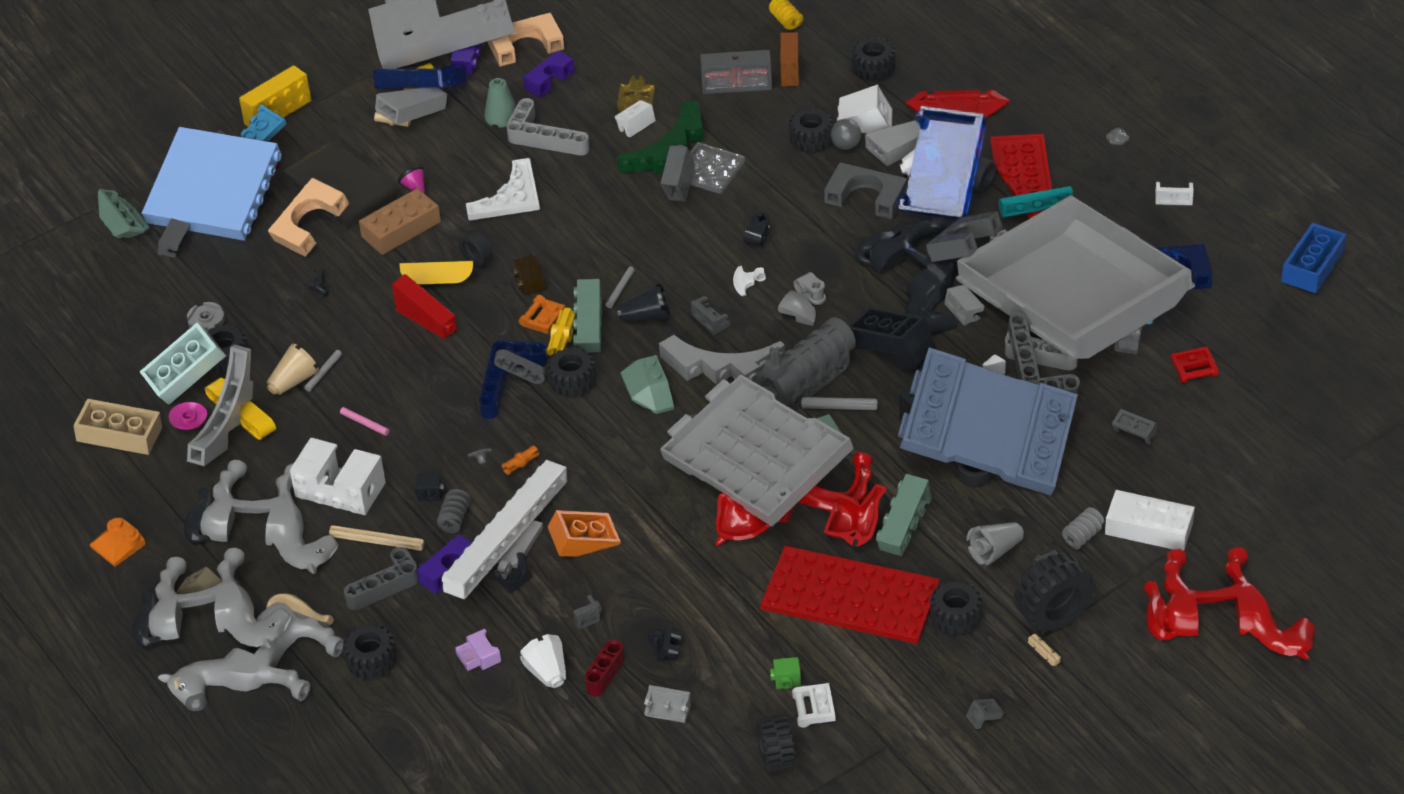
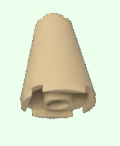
[267,344,319,395]

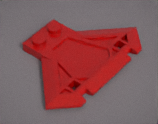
[905,90,1010,140]

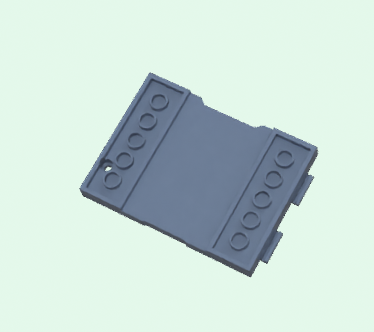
[898,348,1078,496]

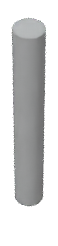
[606,267,635,308]
[305,350,342,392]

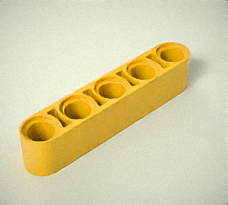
[205,378,276,440]

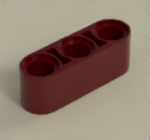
[585,640,624,696]

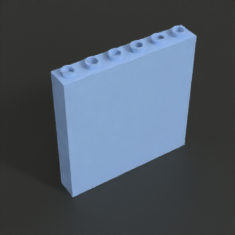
[142,127,281,241]

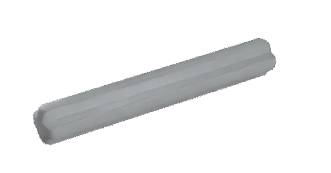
[801,397,878,410]

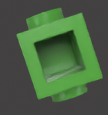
[770,657,801,689]

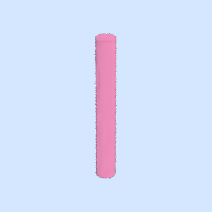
[340,407,389,436]

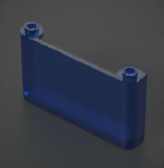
[897,106,986,219]

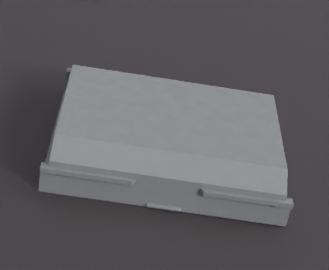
[956,195,1195,360]

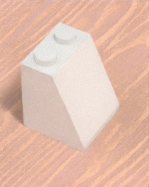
[837,85,892,133]

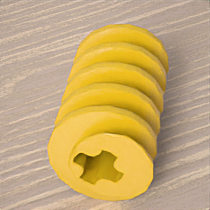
[769,0,803,30]

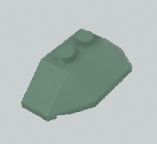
[98,189,150,238]
[621,355,674,414]

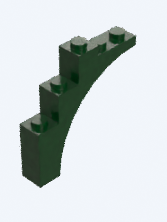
[617,100,703,174]

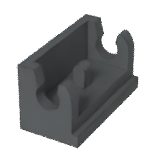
[158,218,190,257]
[691,296,731,335]
[1112,409,1157,445]

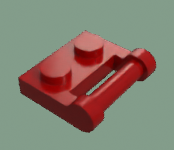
[1170,347,1219,383]

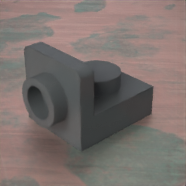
[573,595,602,630]
[966,699,1004,729]

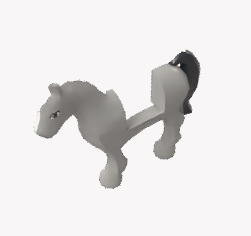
[184,460,338,574]
[132,548,291,649]

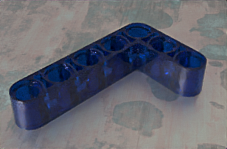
[373,64,467,88]
[479,340,548,420]

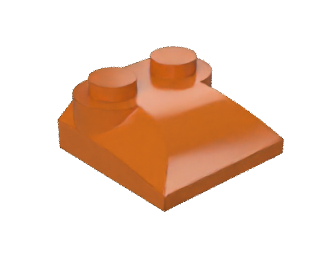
[90,518,146,567]

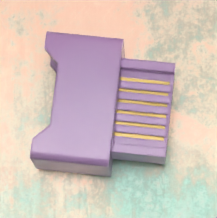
[455,629,501,671]

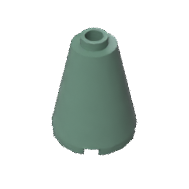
[484,78,516,127]

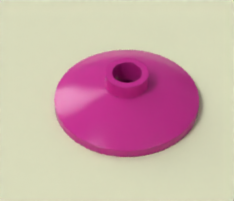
[169,402,207,430]

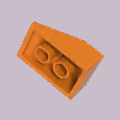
[548,510,621,557]

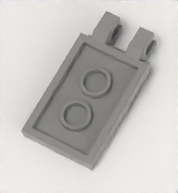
[487,520,543,579]

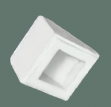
[982,355,1006,375]

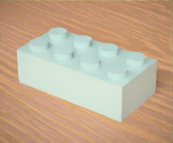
[140,323,226,405]

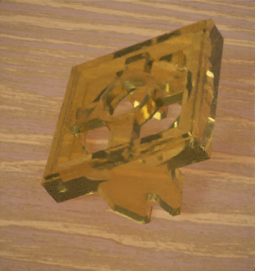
[617,75,655,111]

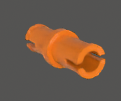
[502,446,540,475]

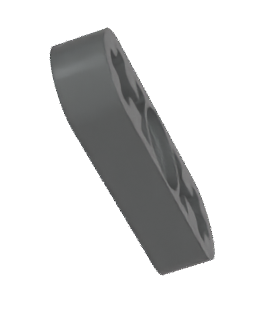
[494,350,546,384]

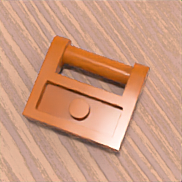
[518,295,565,334]

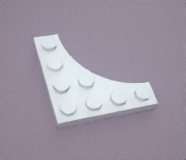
[466,158,540,220]

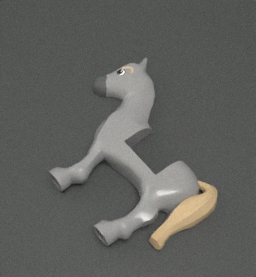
[158,593,344,711]

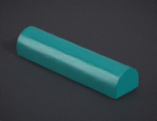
[998,186,1073,218]

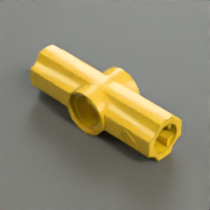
[547,308,576,356]

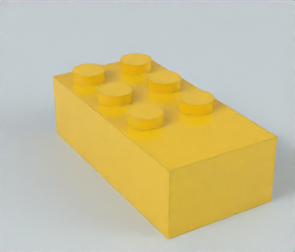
[239,65,311,127]

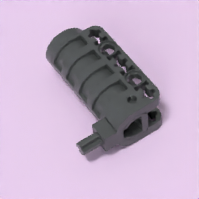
[757,317,856,410]

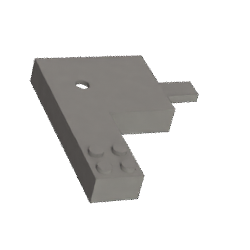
[368,0,515,72]

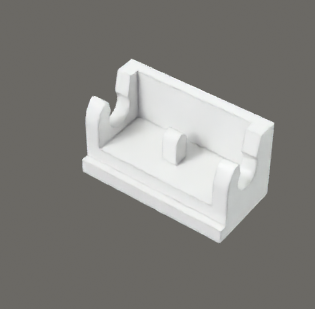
[615,100,656,137]
[1155,182,1193,205]

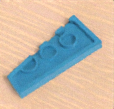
[241,105,287,142]

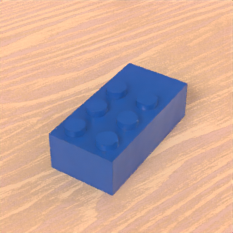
[1281,223,1347,293]

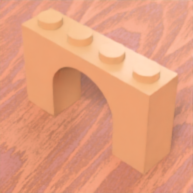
[487,13,564,66]
[268,178,349,257]

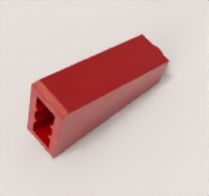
[392,274,457,339]

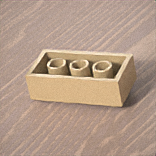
[73,399,162,455]

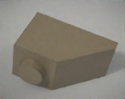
[176,567,222,594]

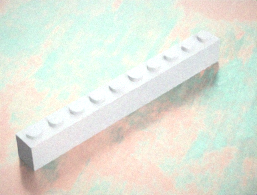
[442,460,567,599]

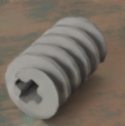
[1062,507,1104,550]

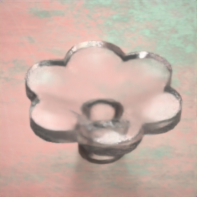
[1106,127,1129,145]
[468,448,492,464]

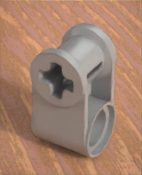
[793,272,826,305]

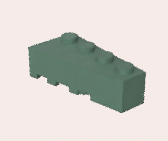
[573,279,602,353]
[876,474,932,556]

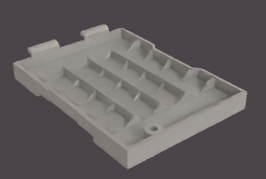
[660,374,854,526]

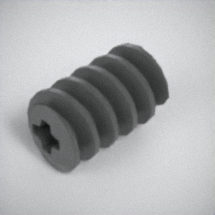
[437,489,471,534]

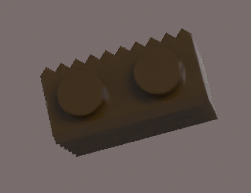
[512,254,545,295]

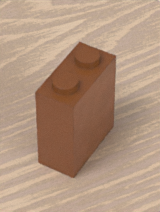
[780,32,799,86]

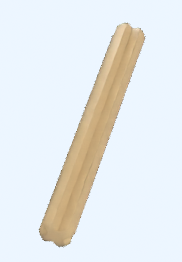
[329,525,425,551]

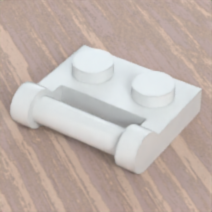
[792,683,835,727]

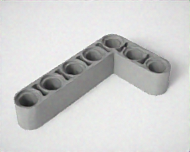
[506,98,590,155]

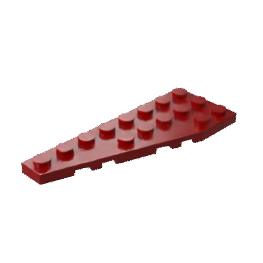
[990,134,1052,219]

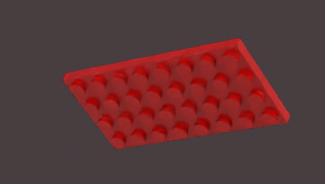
[760,546,940,644]

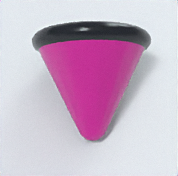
[398,165,425,194]

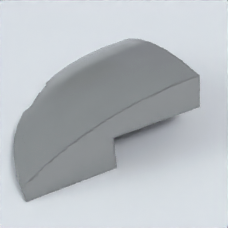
[778,290,816,326]

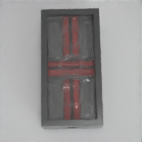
[700,50,772,94]

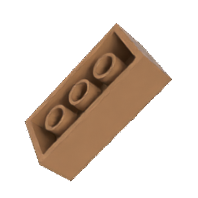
[359,188,441,255]

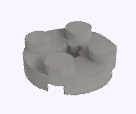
[187,302,225,332]

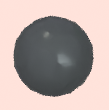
[830,118,862,150]

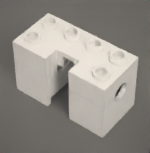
[290,438,386,515]

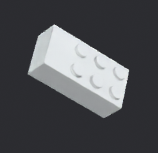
[1105,490,1195,551]

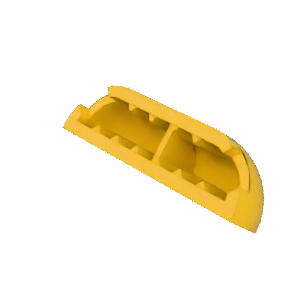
[400,261,473,285]

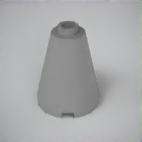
[967,522,1024,566]

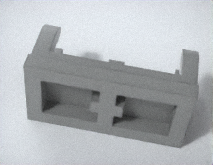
[944,285,984,325]
[644,685,691,723]

